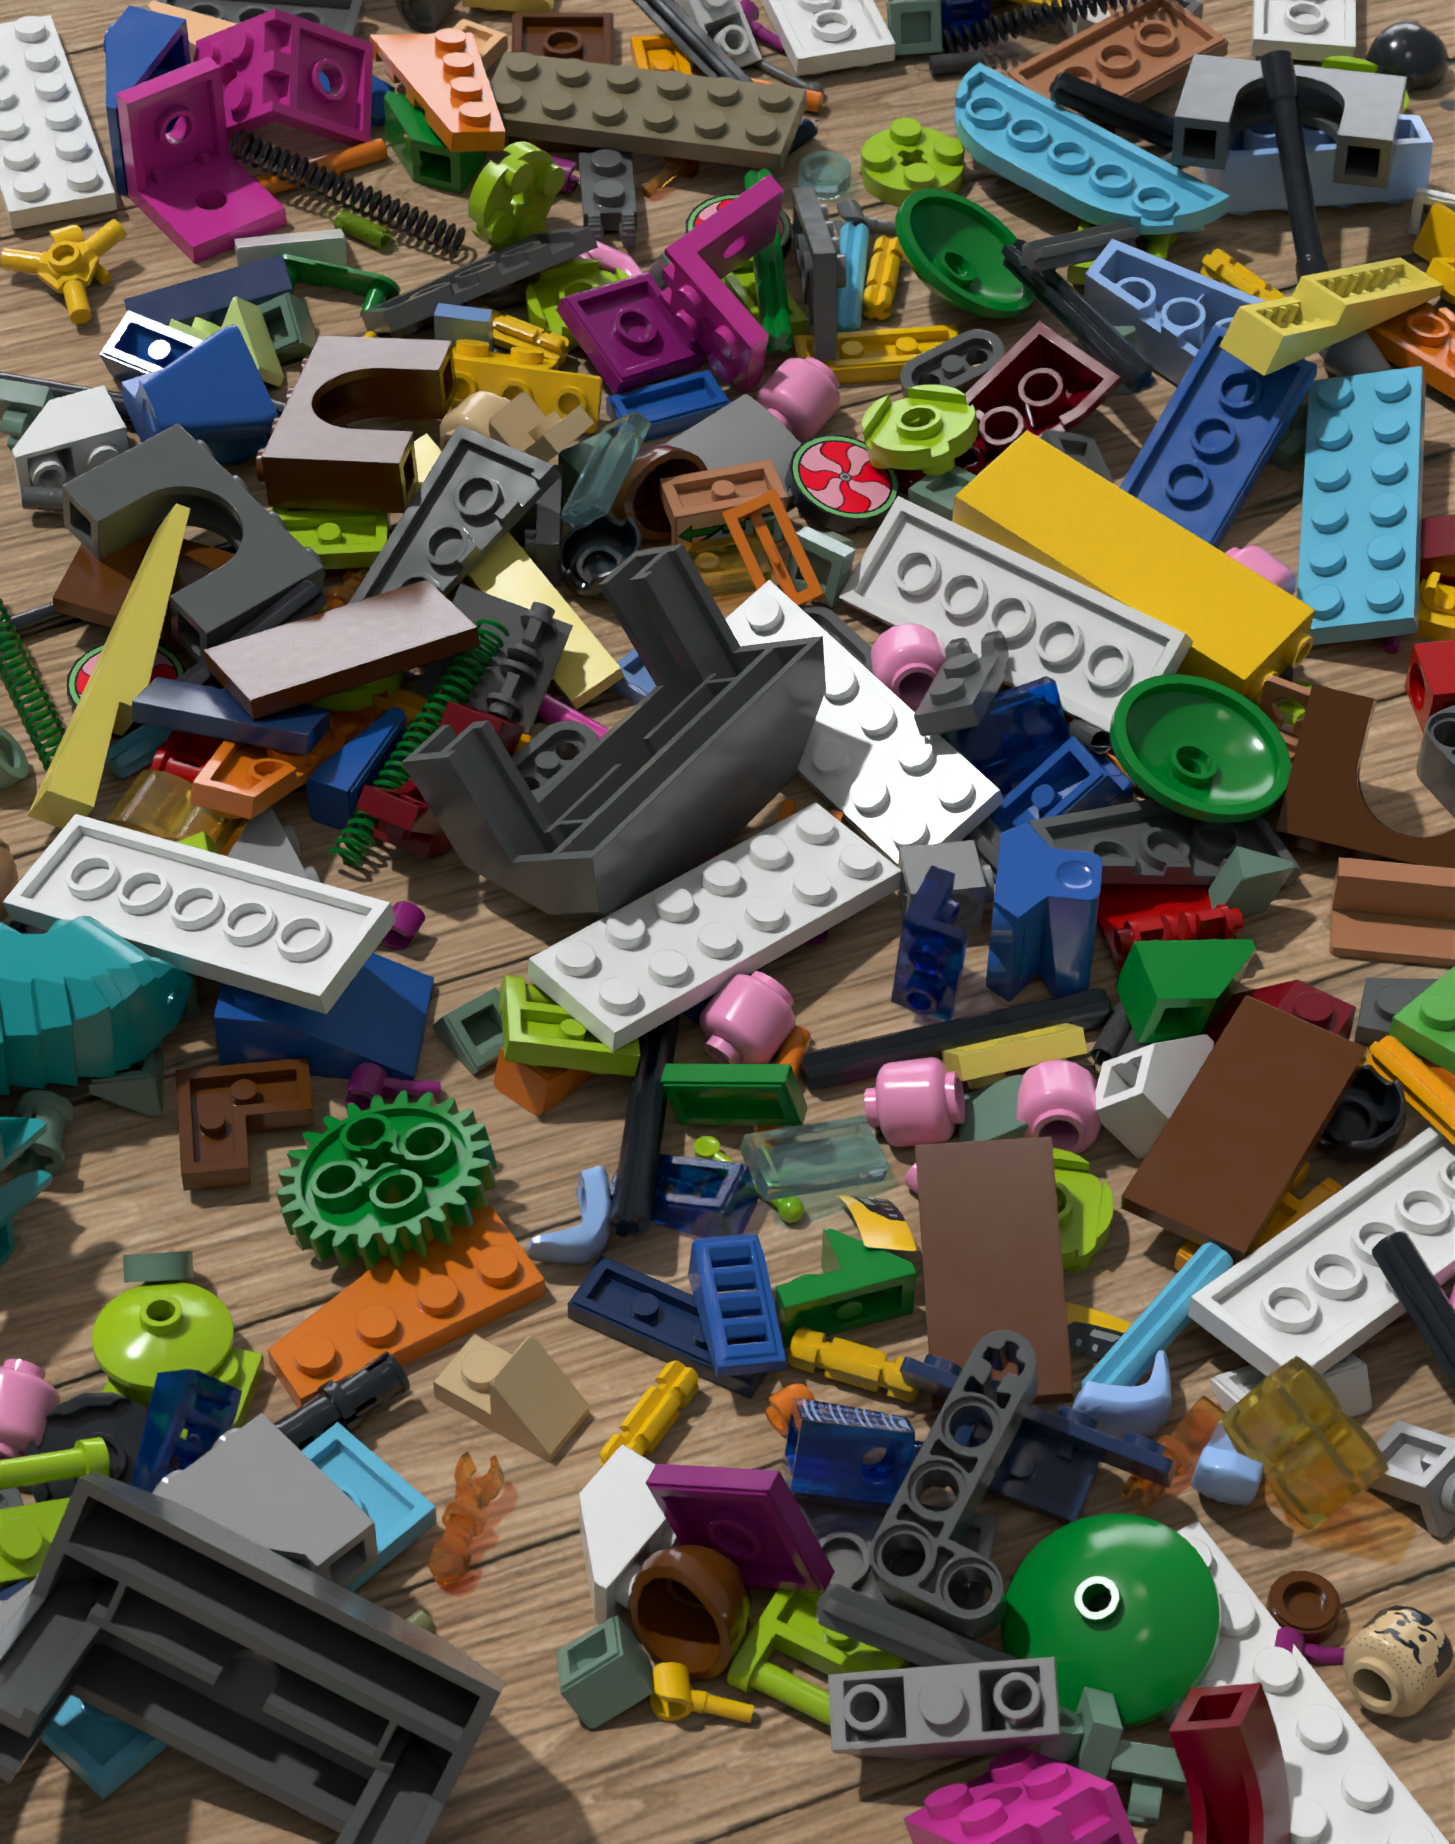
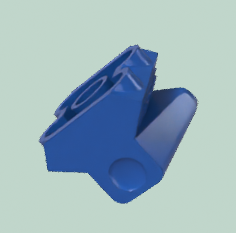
[121,324,278,465]
[985,822,1103,1003]

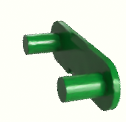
[274,254,401,317]

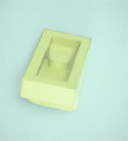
[168,297,284,387]

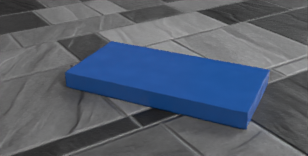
[1119,324,1317,549]

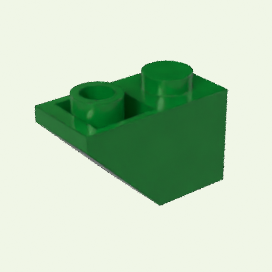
[384,91,486,194]
[1115,939,1256,1043]

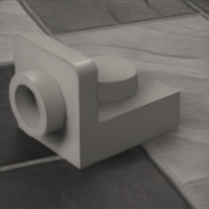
[1357,1420,1455,1538]

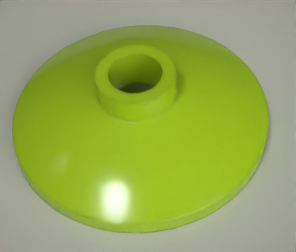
[92,1281,234,1392]

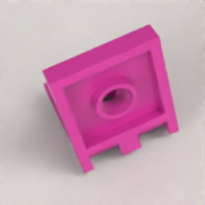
[193,8,373,147]
[116,56,287,264]
[659,174,784,395]
[903,1748,1138,1844]

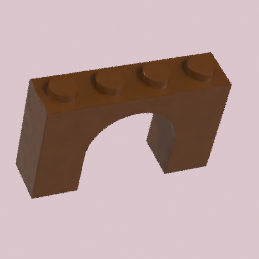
[256,335,457,513]
[1276,684,1455,868]

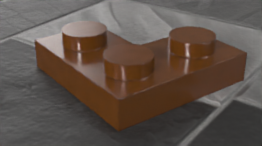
[176,1058,314,1191]

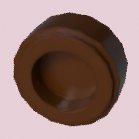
[1265,1571,1341,1645]

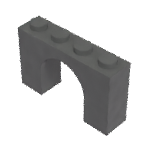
[1171,54,1407,189]
[62,423,325,662]

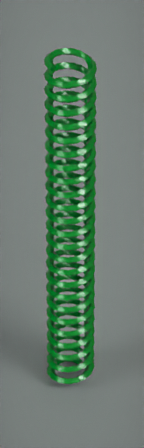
[0,598,66,772]
[328,619,510,867]

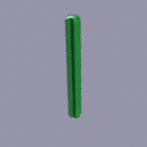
[744,168,793,354]

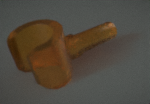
[641,156,699,199]

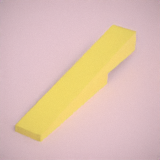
[1219,258,1443,376]
[410,433,625,710]
[27,503,190,829]

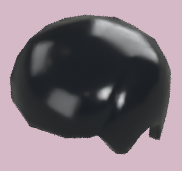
[1365,22,1449,93]
[557,513,645,600]
[1315,1065,1407,1163]

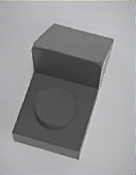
[508,465,563,587]

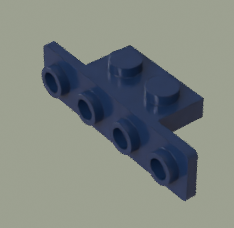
[899,1354,1175,1524]

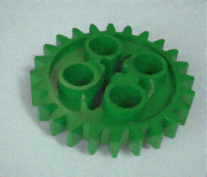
[276,1091,498,1270]

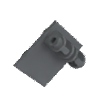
[415,584,573,735]

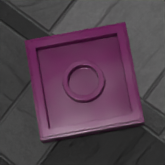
[556,272,708,395]
[646,1464,835,1592]

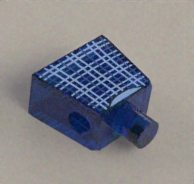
[782,1397,947,1504]

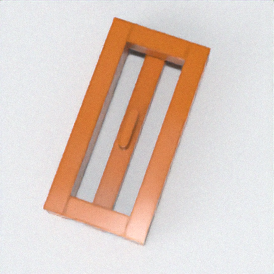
[722,488,826,606]

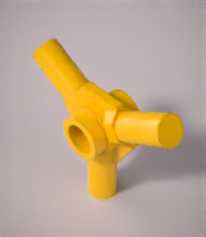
[1,219,127,325]

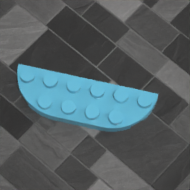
[954,62,1230,235]

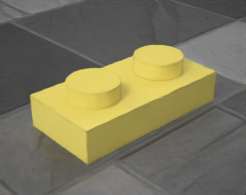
[941,1023,1088,1089]

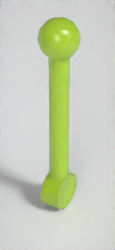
[694,1136,805,1223]

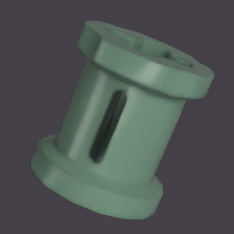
[7,1090,75,1178]

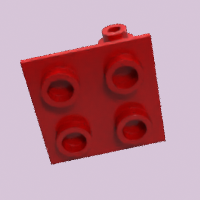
[1097,884,1244,974]

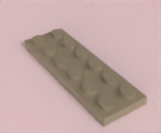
[490,52,807,171]

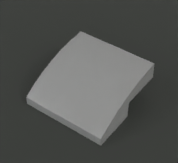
[664,393,801,507]

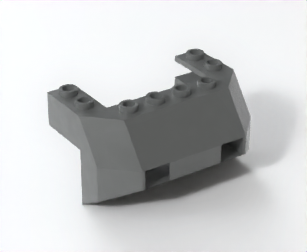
[402,544,826,923]
[0,1472,506,1844]

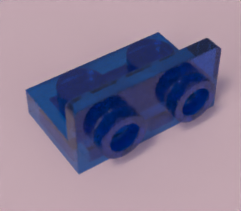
[940,676,1071,795]
[891,865,969,1021]

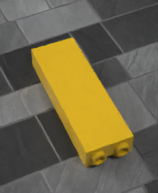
[952,430,1315,704]

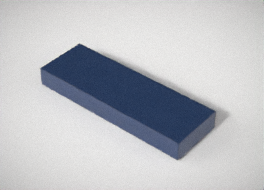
[124,254,295,327]
[132,677,330,756]
[567,1255,784,1399]

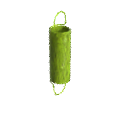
[327,209,400,250]

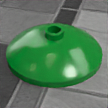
[895,189,1036,319]
[1110,674,1291,823]
[1001,1513,1222,1729]

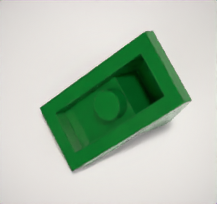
[775,1228,917,1348]

